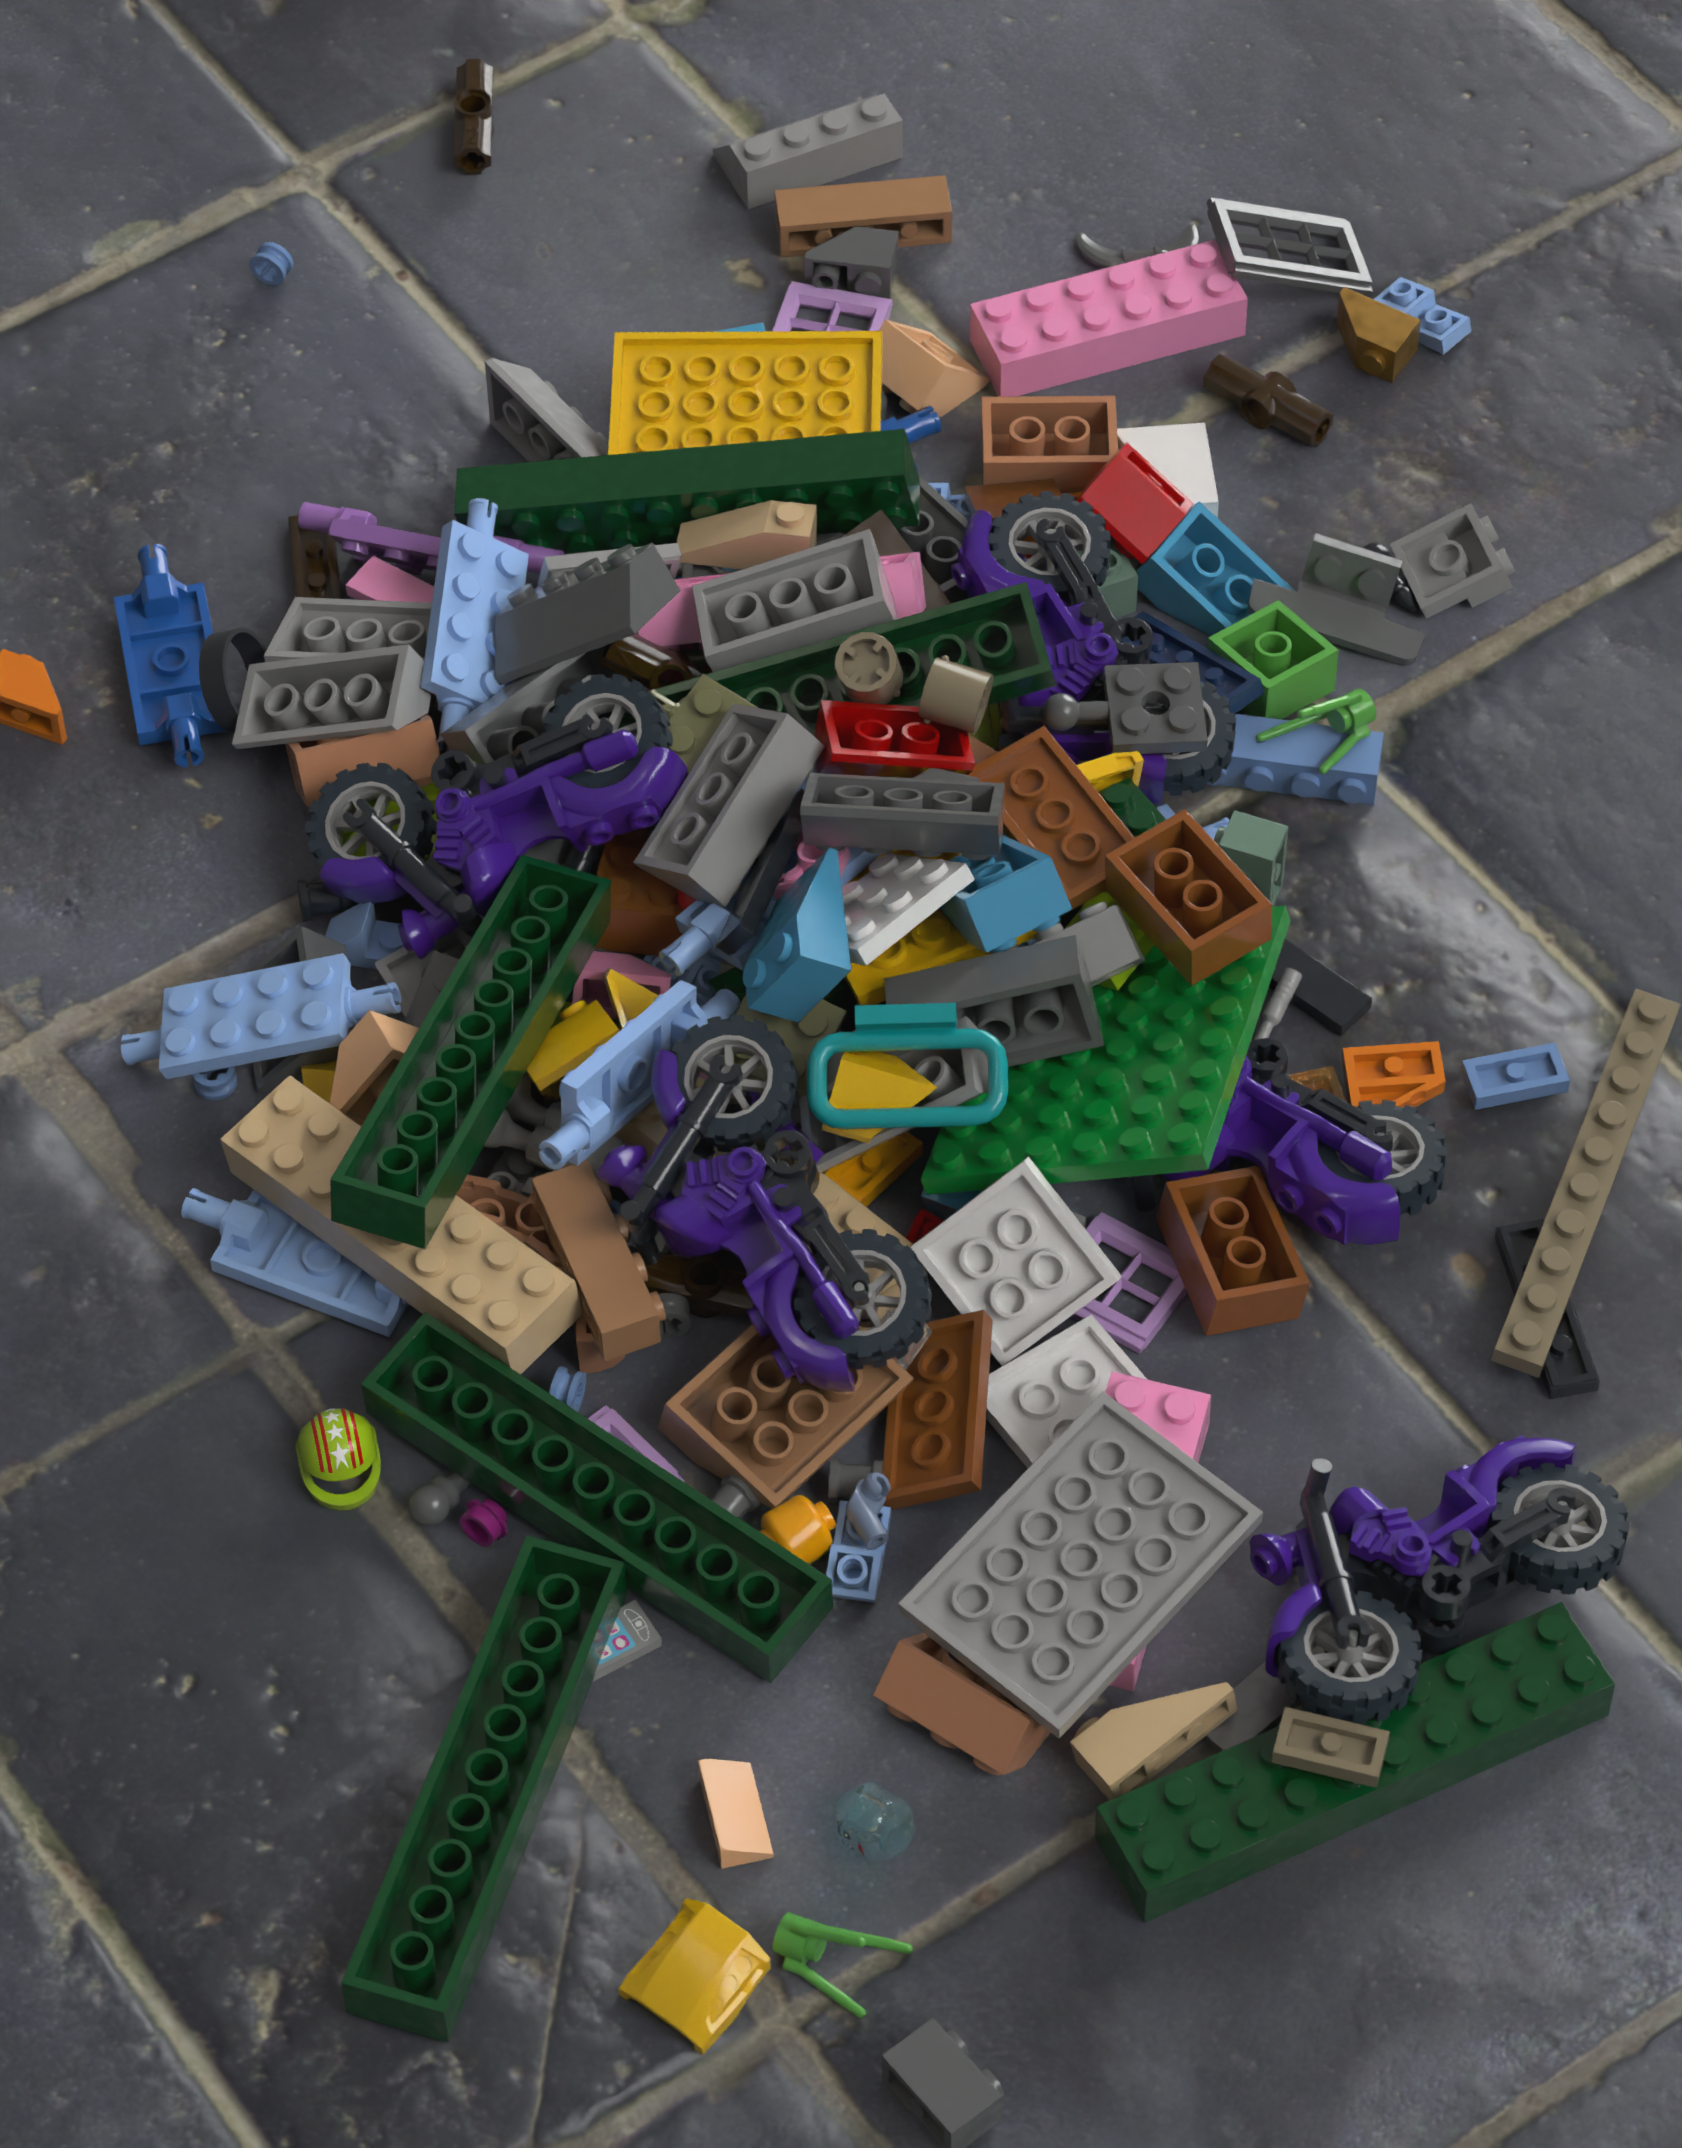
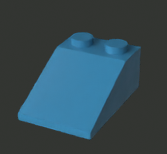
[1135,501,1295,636]
[940,835,1072,953]
[743,848,851,1022]

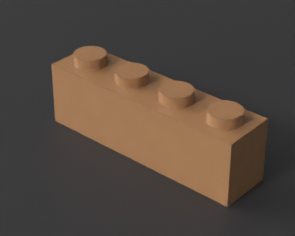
[775,175,952,258]
[531,1159,666,1362]

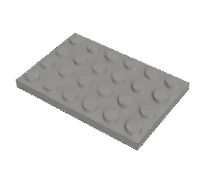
[898,1392,1263,1739]

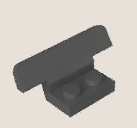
[1247,533,1426,666]

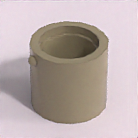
[835,632,903,704]
[919,655,993,734]

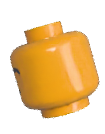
[759,1495,837,1564]

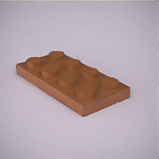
[968,726,1135,912]
[882,1309,993,1510]

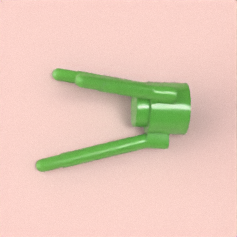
[1256,688,1376,774]
[773,1912,913,2018]

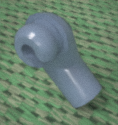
[846,1472,890,1550]

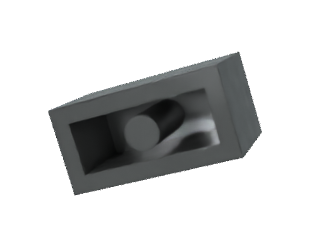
[882,2018,1004,2148]

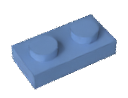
[1461,1042,1570,1110]

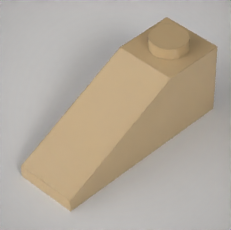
[677,500,817,569]
[1070,1682,1238,1800]

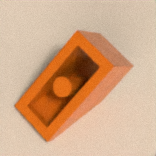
[0,649,67,745]

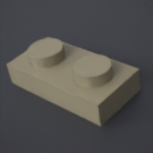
[1272,1707,1390,1788]

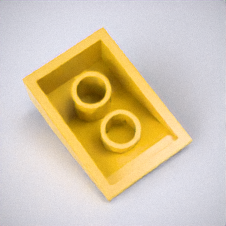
[526,1000,620,1106]

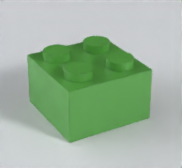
[1207,600,1339,720]

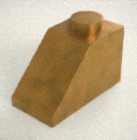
[1337,287,1421,383]

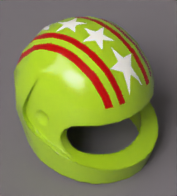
[296,1409,381,1511]

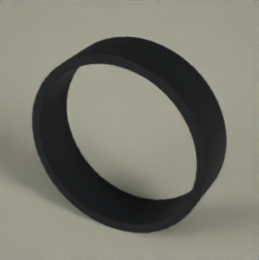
[199,627,267,732]

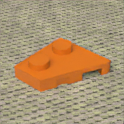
[1341,1041,1446,1108]

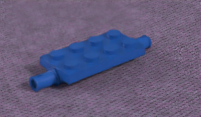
[114,544,226,767]

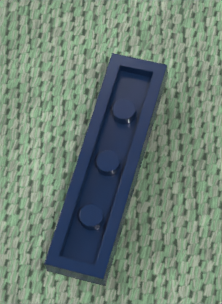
[1121,611,1264,713]

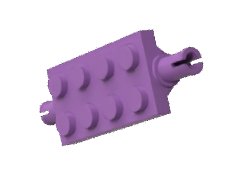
[298,502,565,575]

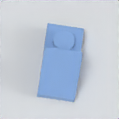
[325,902,404,970]

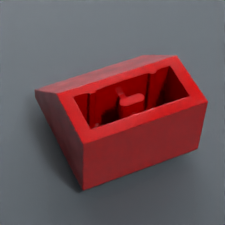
[1077,442,1193,564]

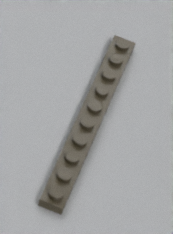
[1491,988,1681,1378]

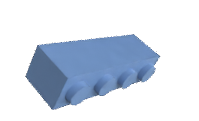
[1206,714,1384,805]

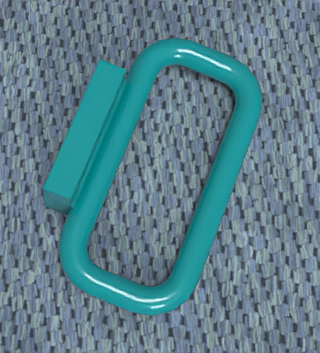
[807,1003,1009,1129]

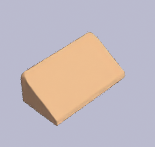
[698,1759,774,1869]

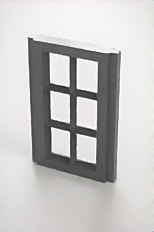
[1206,197,1373,297]

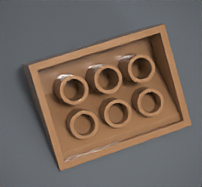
[658,1323,914,1509]

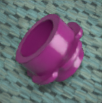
[460,1499,508,1547]

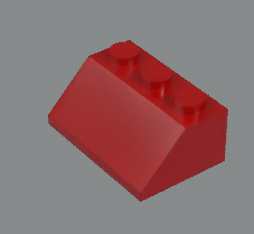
[814,700,975,778]

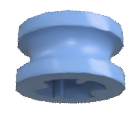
[249,242,294,286]
[192,1066,237,1101]
[549,1366,586,1412]

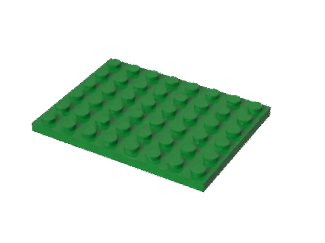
[921,905,1291,1195]

